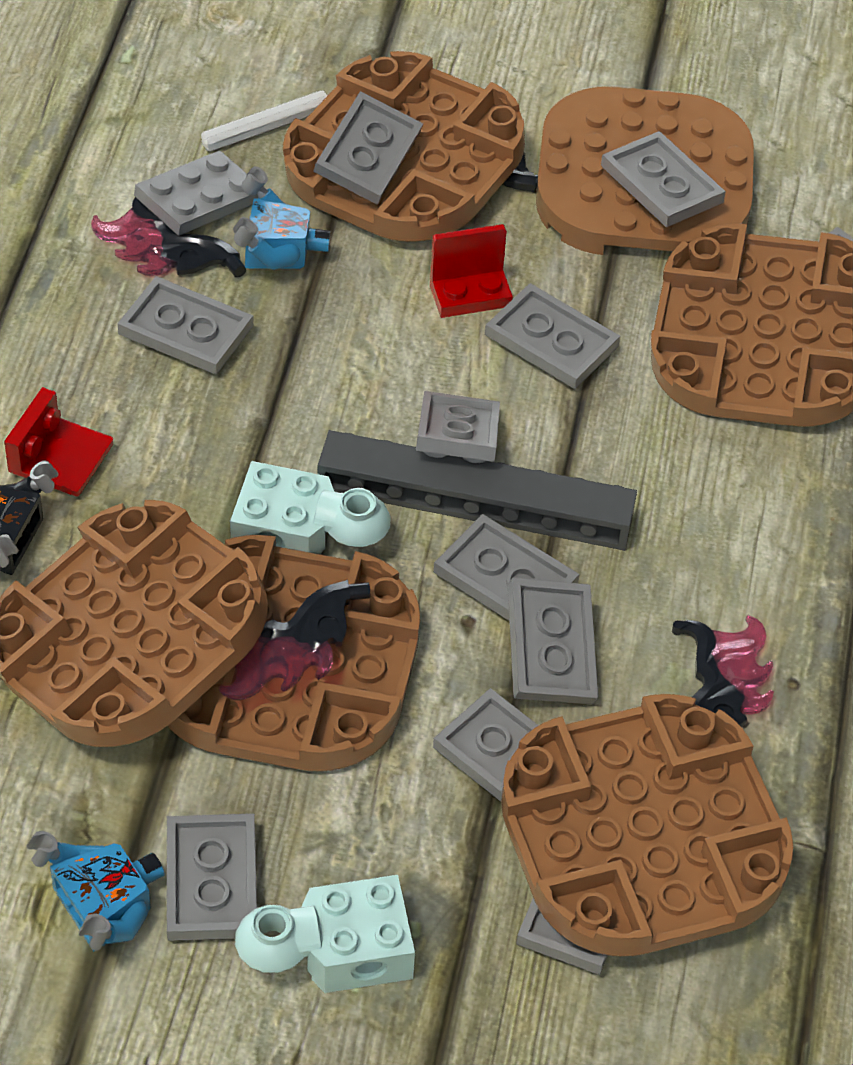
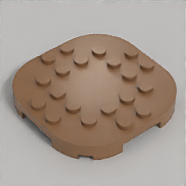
[283,51,525,242]
[536,86,754,255]
[651,223,853,427]
[0,500,268,747]
[168,535,420,771]
[501,694,793,956]

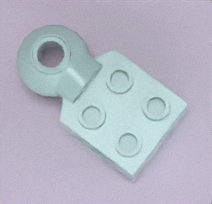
[230,461,391,555]
[235,875,415,993]

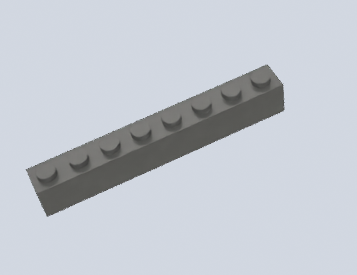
[317,430,637,551]

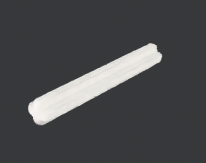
[201,90,327,152]

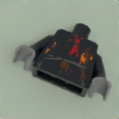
[0,461,59,575]

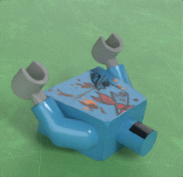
[233,166,330,270]
[26,831,164,952]

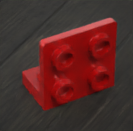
[430,224,513,318]
[4,387,113,497]

